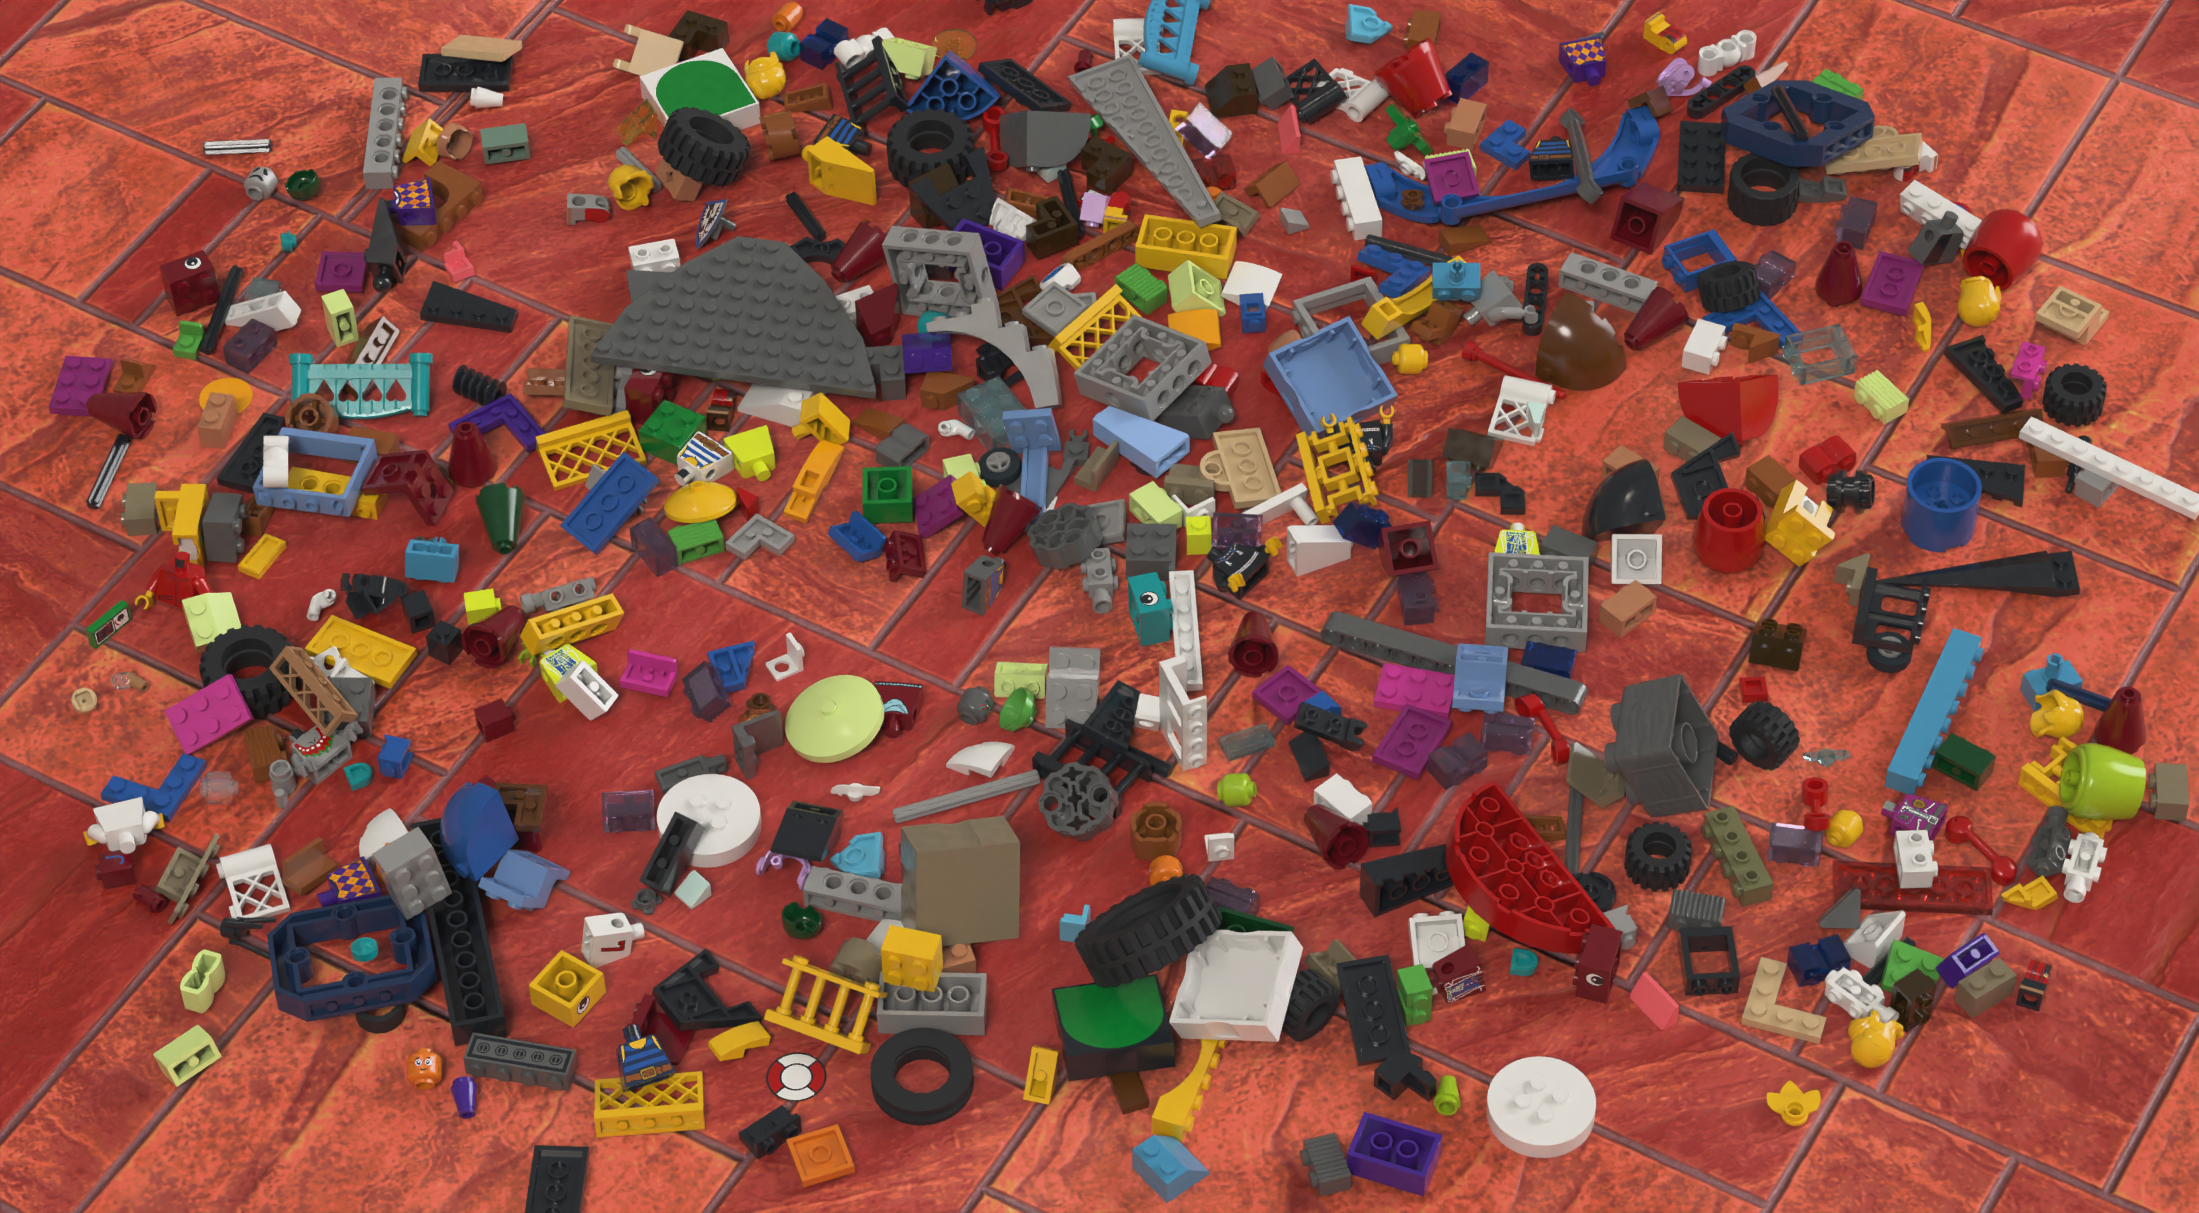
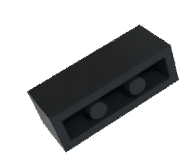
[639,811,706,898]

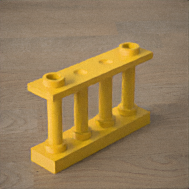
[764,955,888,1054]

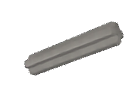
[616,147,662,193]

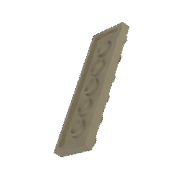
[563,315,614,416]

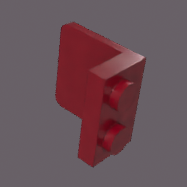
[624,994,695,1066]

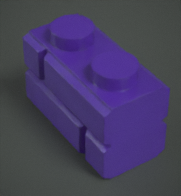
[1936,933,2000,989]

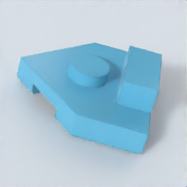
[1345,4,1393,44]
[830,832,885,879]

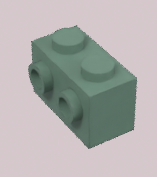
[480,123,531,164]

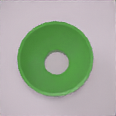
[999,687,1037,732]

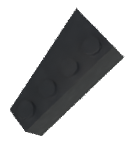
[1360,844,1454,918]

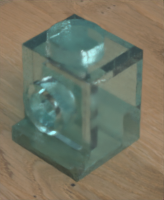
[1445,461,1471,500]

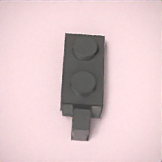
[654,754,728,796]

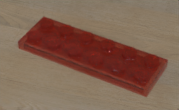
[1832,860,1993,915]

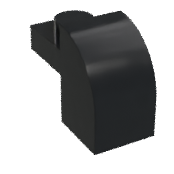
[1374,1053,1437,1102]

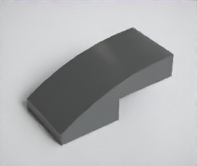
[1798,176,1847,203]

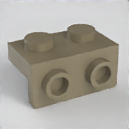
[1212,191,1260,238]
[1304,939,1357,996]

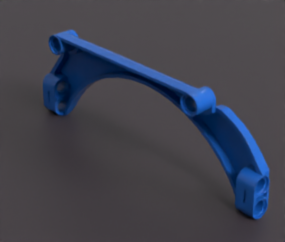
[1364,105,1660,225]

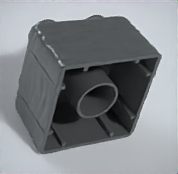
[1604,674,1718,817]

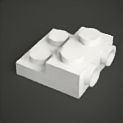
[1407,911,1465,971]

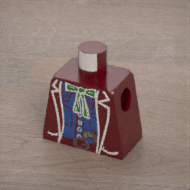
[1429,943,1486,1003]

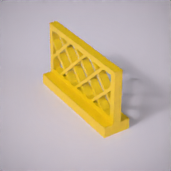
[1048,284,1141,370]
[536,410,647,491]
[594,1071,705,1138]

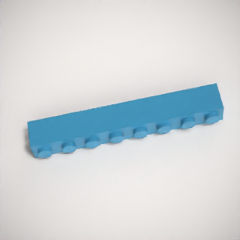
[1885,628,1984,795]

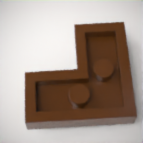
[494,783,548,832]

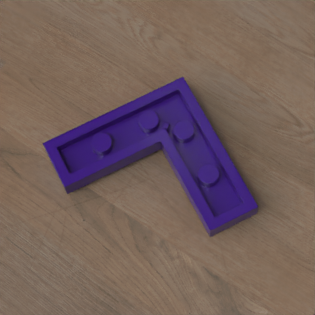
[448,393,546,452]

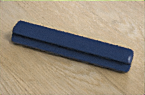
[2046,678,2111,712]

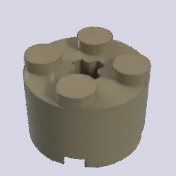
[829,937,882,997]

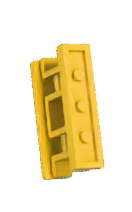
[1296,416,1379,524]
[2018,737,2113,839]

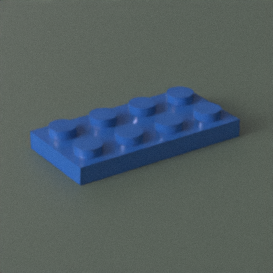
[560,451,660,556]

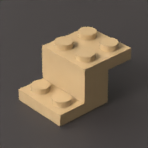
[2035,286,2110,346]

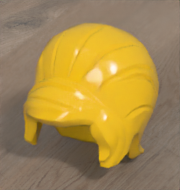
[744,52,786,100]
[608,165,654,211]
[1957,276,2001,328]
[2030,690,2084,739]
[1848,1010,1904,1068]

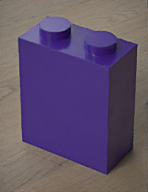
[902,333,952,373]

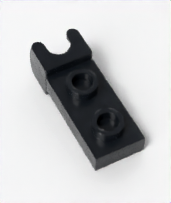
[1293,702,1367,752]

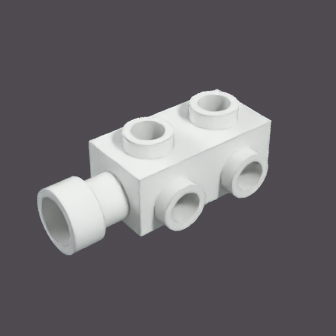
[2062,832,2107,903]
[1824,967,1899,1023]

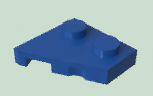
[707,640,755,695]

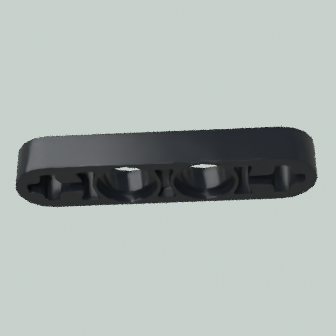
[1687,65,1755,119]
[1522,263,1548,336]

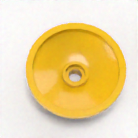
[664,481,737,523]

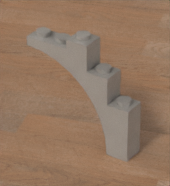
[926,298,1063,409]

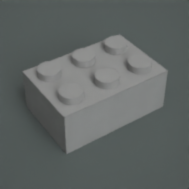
[372,827,452,920]

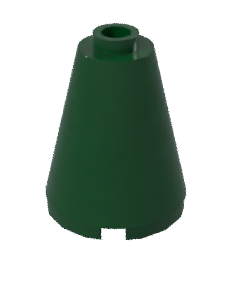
[475,483,525,554]

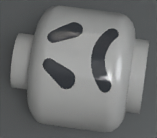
[244,166,278,201]

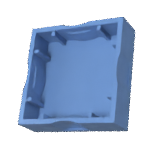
[1263,316,1398,439]

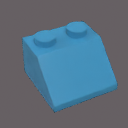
[1132,1135,1209,1203]

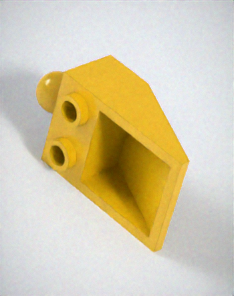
[802,136,877,206]

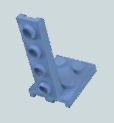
[1002,408,1061,532]

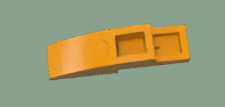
[783,439,844,524]

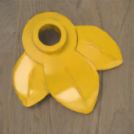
[1766,1080,1821,1126]

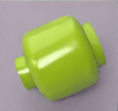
[1217,773,1257,807]

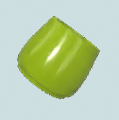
[2059,743,2146,820]

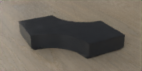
[790,236,845,265]

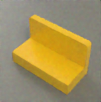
[402,118,443,166]

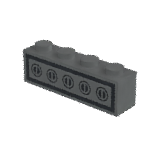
[463,1033,578,1091]

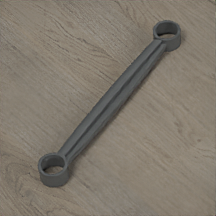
[1559,108,1603,204]

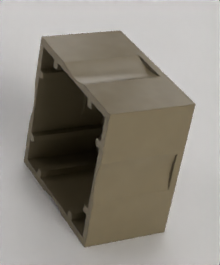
[901,816,1020,947]

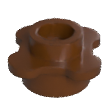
[1401,189,1424,211]
[746,693,775,718]

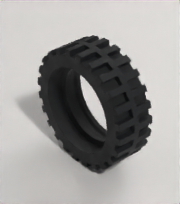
[1074,874,1222,988]

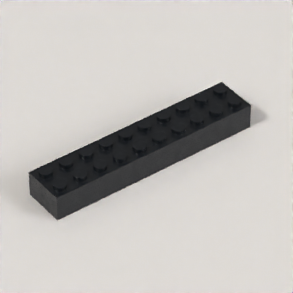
[411,818,508,1046]

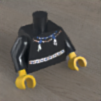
[1319,405,1394,474]
[1207,536,1283,600]

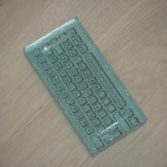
[1218,723,1275,762]

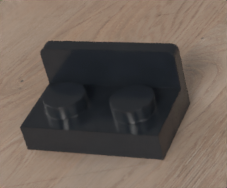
[738,1105,802,1160]

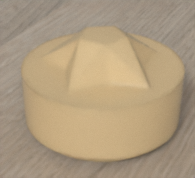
[71,688,97,714]

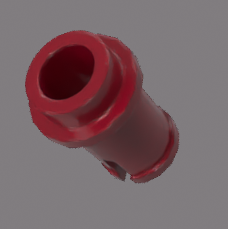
[1074,49,1093,73]
[133,884,167,913]

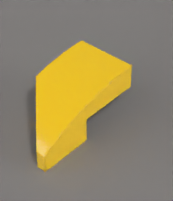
[1912,302,1931,353]
[2001,875,2058,910]

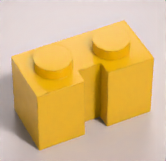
[951,471,996,527]

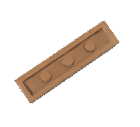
[269,646,358,737]

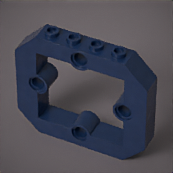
[1721,80,1875,166]
[267,895,437,1022]

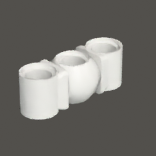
[834,28,894,69]
[1697,30,1756,76]
[263,436,288,488]

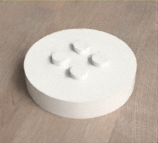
[657,774,761,868]
[1486,1056,1596,1158]

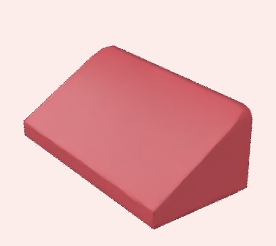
[1277,105,1301,154]
[1630,972,1679,1031]

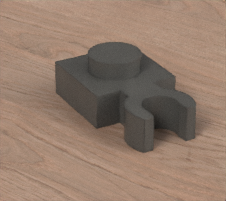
[1063,429,1089,466]

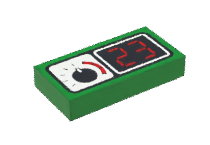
[86,600,132,649]

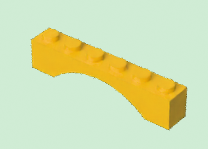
[1361,255,1467,340]
[1152,1039,1228,1142]

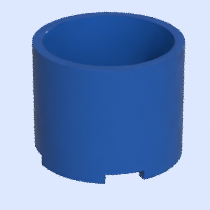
[1901,458,1982,552]

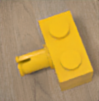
[792,392,850,445]

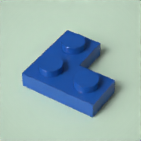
[1480,119,1531,170]

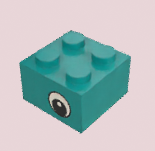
[1128,572,1173,647]

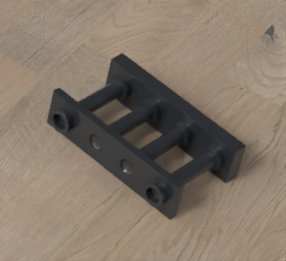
[835,35,909,136]
[1032,719,1152,819]

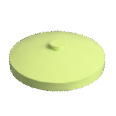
[785,675,884,763]

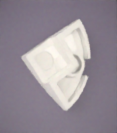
[990,197,1037,241]
[946,742,1015,778]
[359,808,408,864]

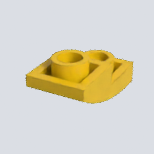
[708,1021,771,1061]

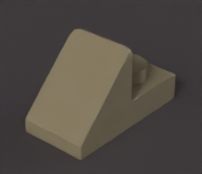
[1834,553,1871,606]

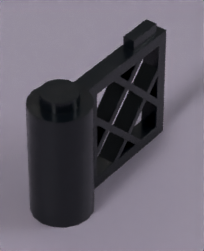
[1287,58,1347,124]

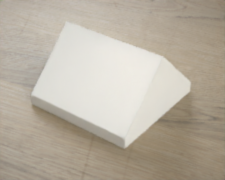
[1610,534,1662,584]
[1839,910,1906,969]

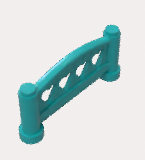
[289,353,433,420]

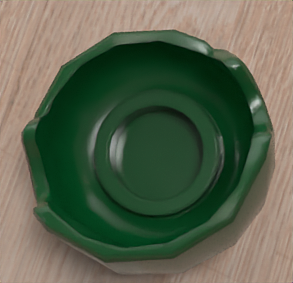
[285,169,320,201]
[781,902,823,940]

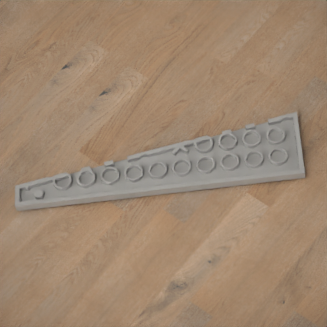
[1068,54,1221,228]

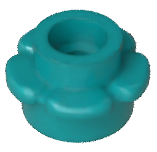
[280,230,297,253]

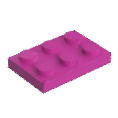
[1373,663,1455,720]
[164,674,254,755]

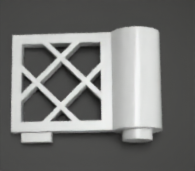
[1113,18,1163,75]
[1317,68,1390,122]
[1488,375,1556,446]
[216,844,291,918]

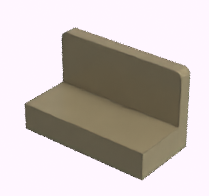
[1074,440,1119,492]

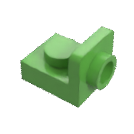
[173,320,204,360]

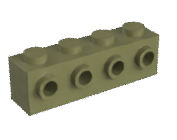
[1701,806,1773,907]

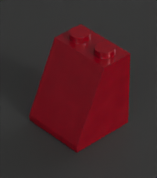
[1610,182,1685,255]
[1377,520,1439,577]

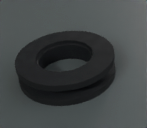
[870,1028,974,1125]

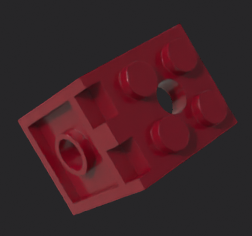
[360,450,454,526]

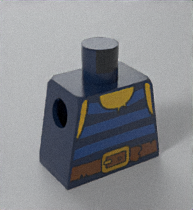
[616,1024,675,1093]

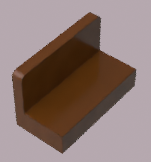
[1627,85,1673,118]

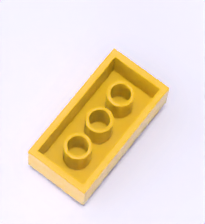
[1135,214,1237,280]

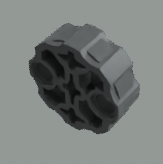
[1027,503,1103,569]
[1038,762,1118,842]

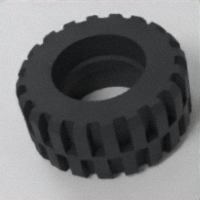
[658,107,750,186]
[886,108,974,188]
[199,625,300,719]

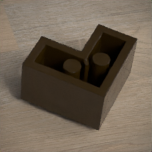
[668,10,729,62]
[1081,136,1132,197]
[1026,195,1078,260]

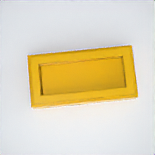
[238,533,287,579]

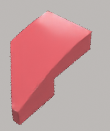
[444,240,475,282]

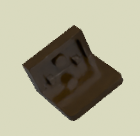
[1748,618,1807,671]

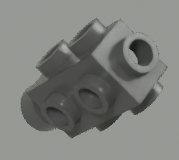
[2026,806,2072,878]

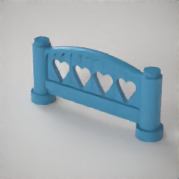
[1138,0,1211,86]

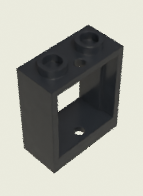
[1677,926,1740,996]

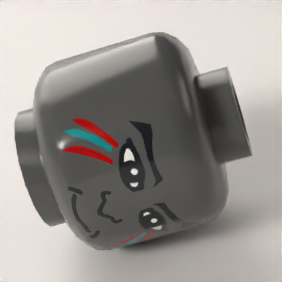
[956,686,994,725]

